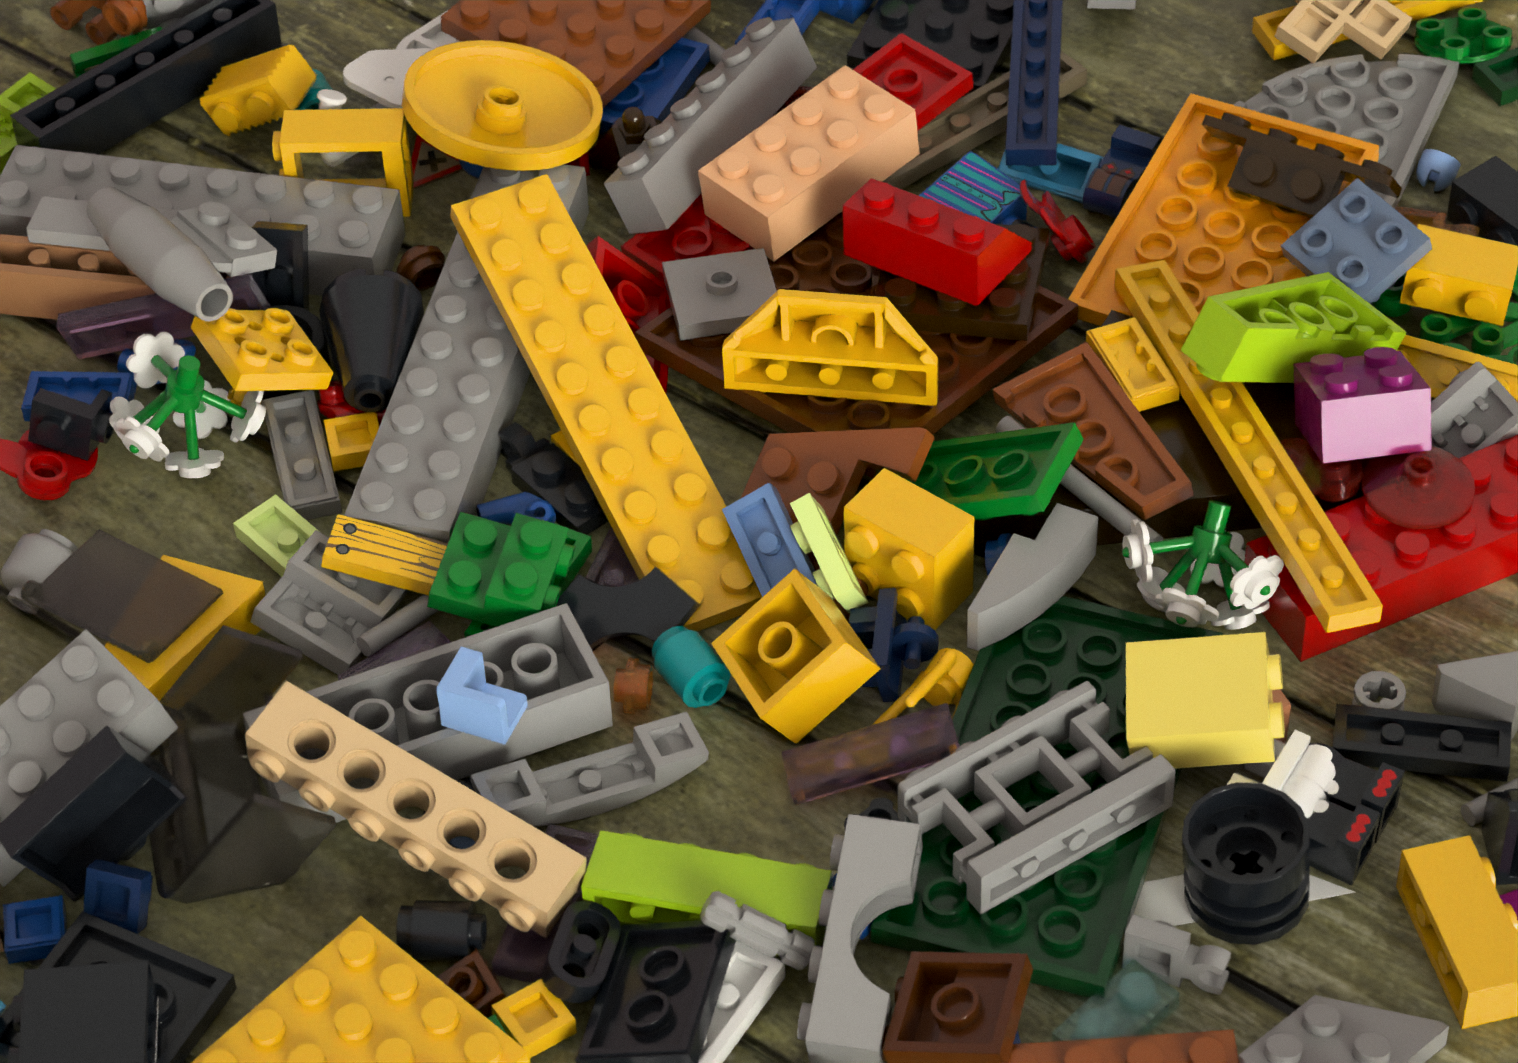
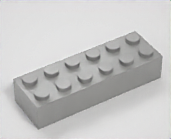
[243,603,613,839]

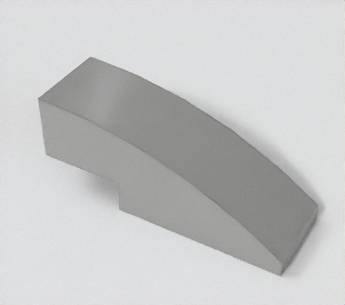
[967,503,1098,651]

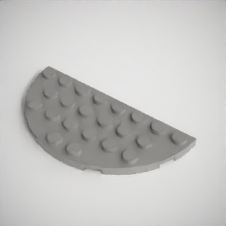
[1234,54,1459,209]

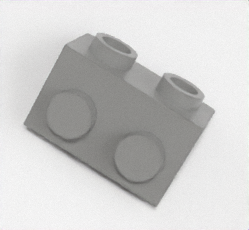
[1415,362,1518,470]

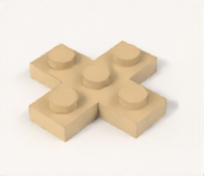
[1275,0,1412,63]

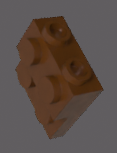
[882,952,1033,1063]

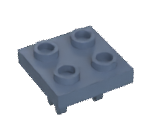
[1281,178,1432,304]

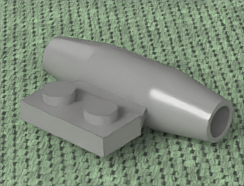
[87,187,277,321]

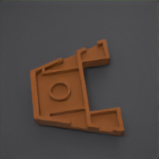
[740,427,935,623]

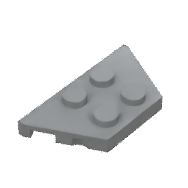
[1239,995,1449,1063]

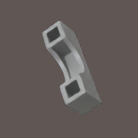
[797,814,923,1063]

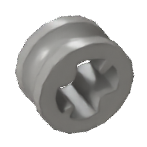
[1352,671,1406,711]

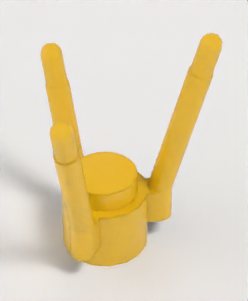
[853,648,974,752]

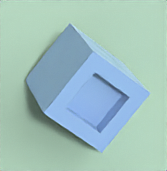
[436,646,528,745]

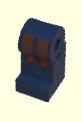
[1082,125,1161,219]

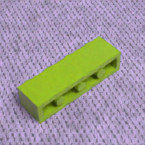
[581,830,832,957]

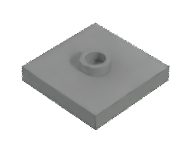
[662,248,777,340]

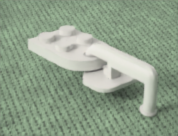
[317,10,461,167]

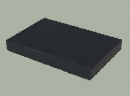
[575,920,736,1063]

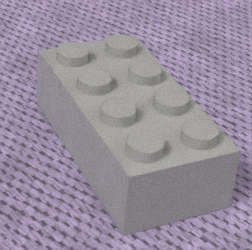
[0,629,178,887]

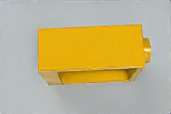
[272,108,414,217]

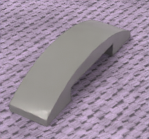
[471,711,709,826]

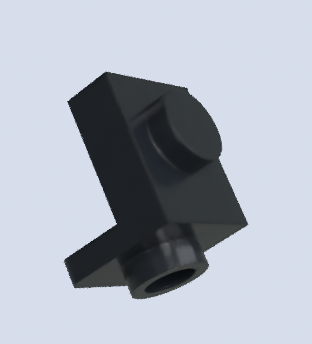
[28,388,114,461]

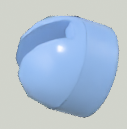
[1416,149,1461,192]

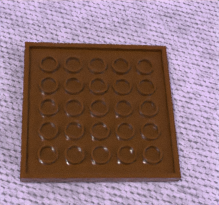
[635,211,1078,479]

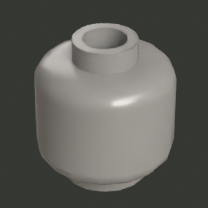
[0,529,83,614]

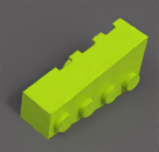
[1181,272,1407,383]

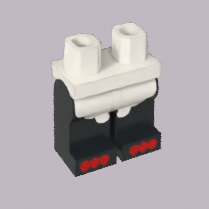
[1227,730,1405,886]

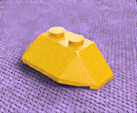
[722,289,938,406]

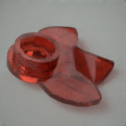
[1280,438,1363,502]

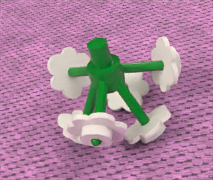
[109,332,266,478]
[1122,500,1284,630]

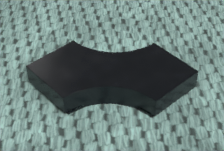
[557,567,701,651]

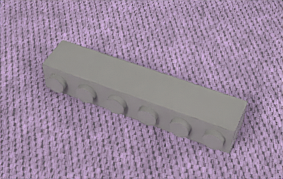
[603,17,817,234]

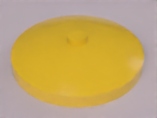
[402,40,603,171]

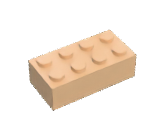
[698,65,920,262]

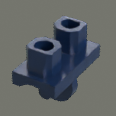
[849,588,939,703]

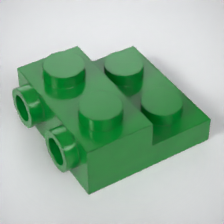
[427,511,576,627]

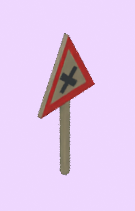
[411,134,464,190]

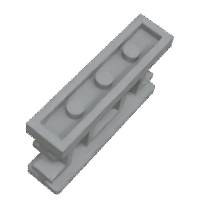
[898,681,1176,914]

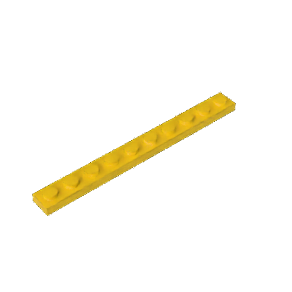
[1114,260,1383,633]

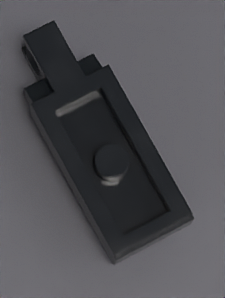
[499,422,608,535]

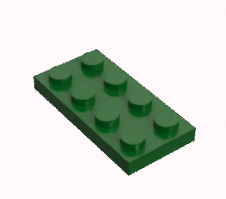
[904,422,1084,521]

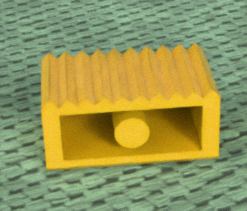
[200,45,317,136]

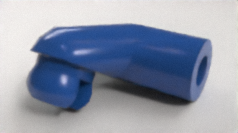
[476,492,556,525]

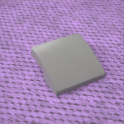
[250,530,408,679]

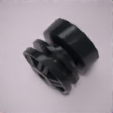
[1182,782,1310,945]

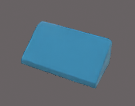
[998,143,1104,203]

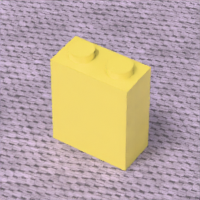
[1126,632,1285,769]

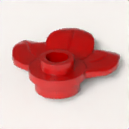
[1019,179,1096,264]
[0,429,98,500]

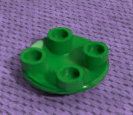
[1414,7,1513,63]

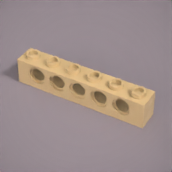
[245,681,586,938]

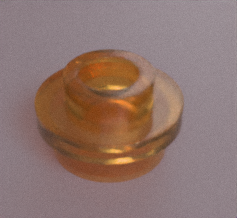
[614,658,653,715]

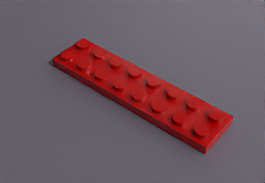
[620,33,974,284]

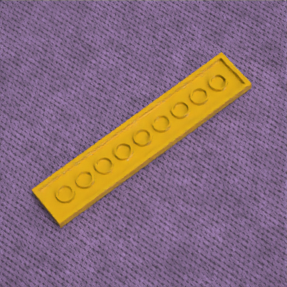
[450,174,762,632]

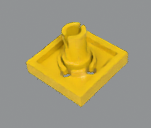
[190,308,334,406]

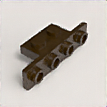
[1202,113,1402,218]

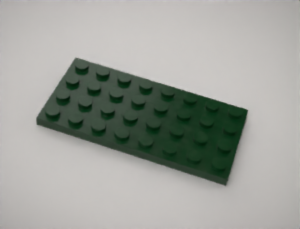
[871,596,1224,1001]

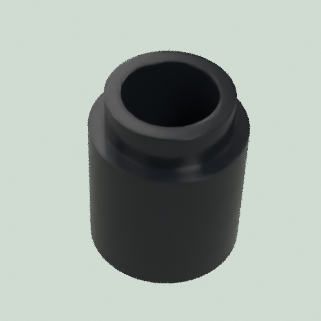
[396,900,487,961]

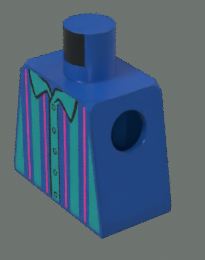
[919,151,1038,228]

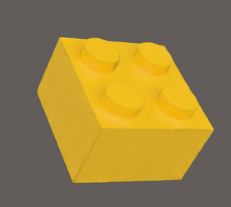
[844,468,974,630]
[711,568,880,744]

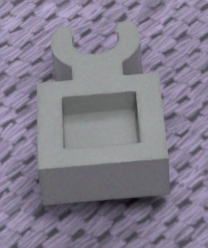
[1122,914,1231,994]

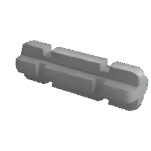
[700,891,815,970]

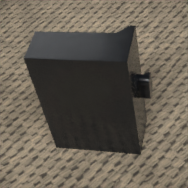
[0,725,188,902]

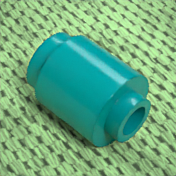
[652,626,731,708]

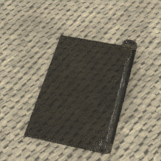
[21,529,223,663]

